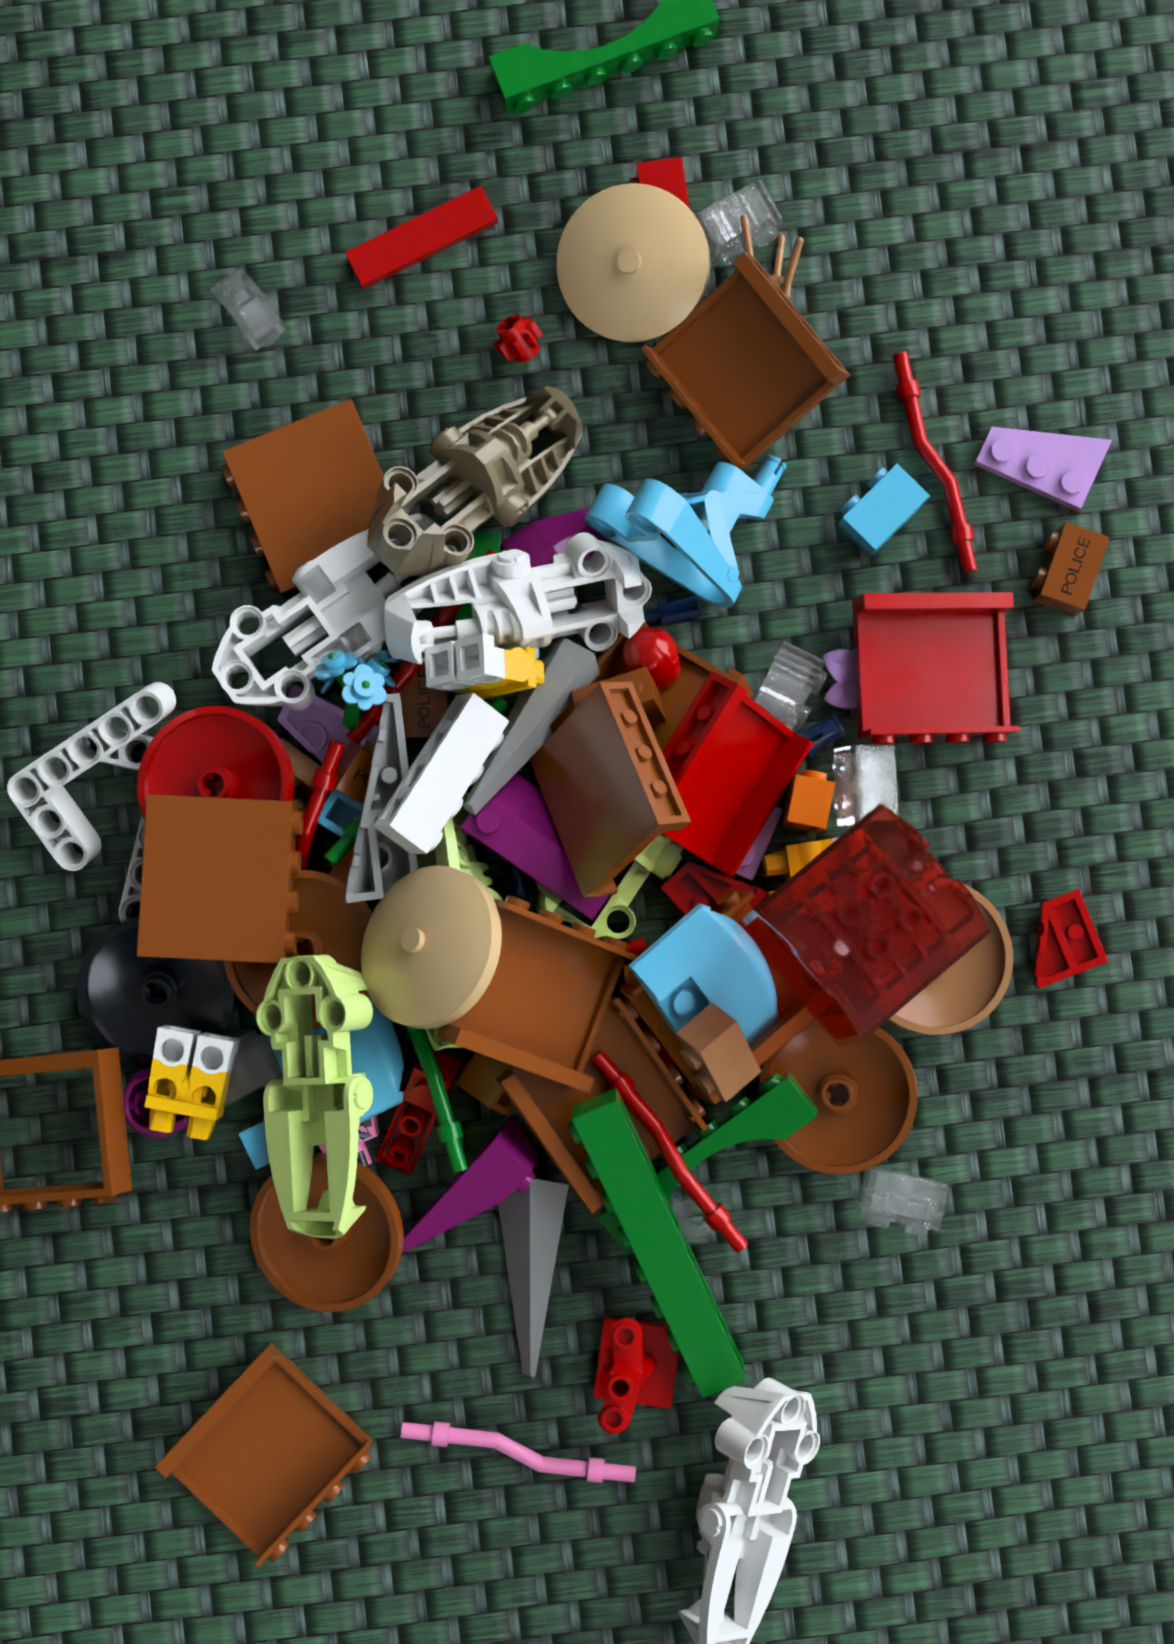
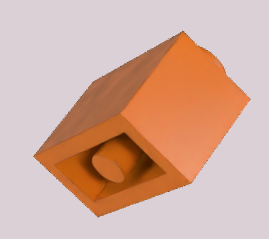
[780,770,836,834]

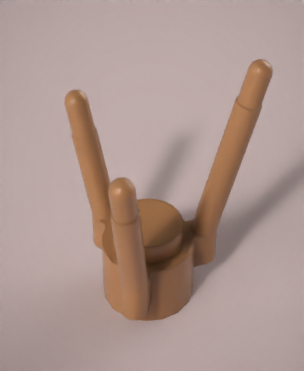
[740,215,804,298]

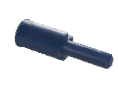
[644,595,701,626]

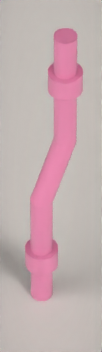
[401,1421,636,1483]

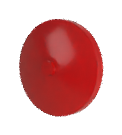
[137,706,294,821]

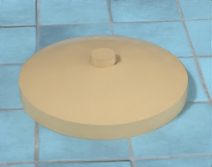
[556,183,710,343]
[361,865,502,1029]

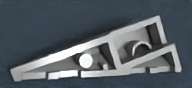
[464,638,600,815]
[344,693,418,903]
[498,1175,569,1377]

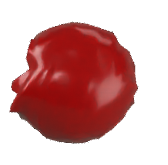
[621,627,681,691]

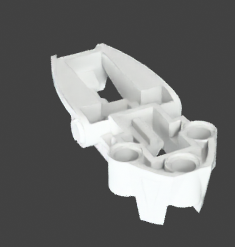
[211,513,457,711]
[384,533,652,665]
[679,1377,820,1644]

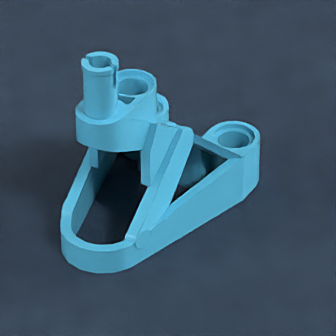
[585,455,787,608]

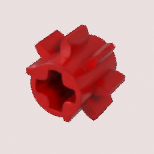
[493,314,543,363]

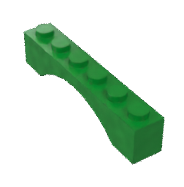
[489,0,719,114]
[598,1072,818,1256]

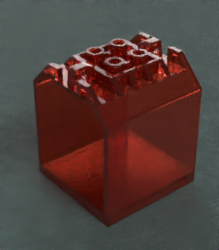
[738,803,991,1047]

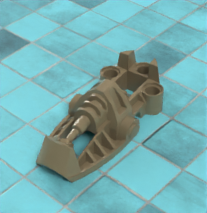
[367,386,583,576]

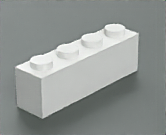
[374,693,509,854]

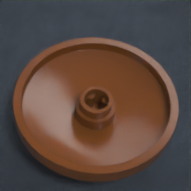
[224,870,373,1029]
[759,1015,918,1174]
[250,1153,404,1312]

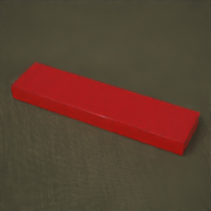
[345,186,499,290]

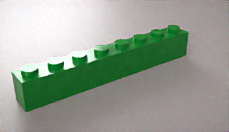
[568,1087,746,1398]

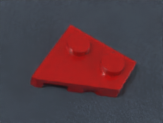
[1033,889,1108,989]

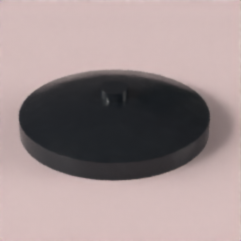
[77,915,237,1067]

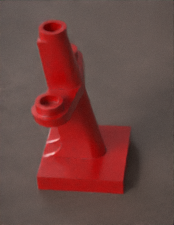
[593,1316,679,1434]

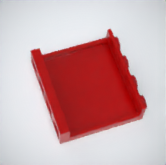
[852,592,1020,745]
[662,671,814,877]

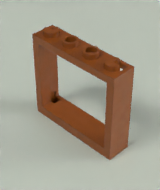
[0,1047,132,1212]

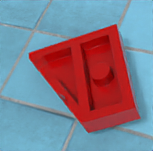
[660,861,768,915]

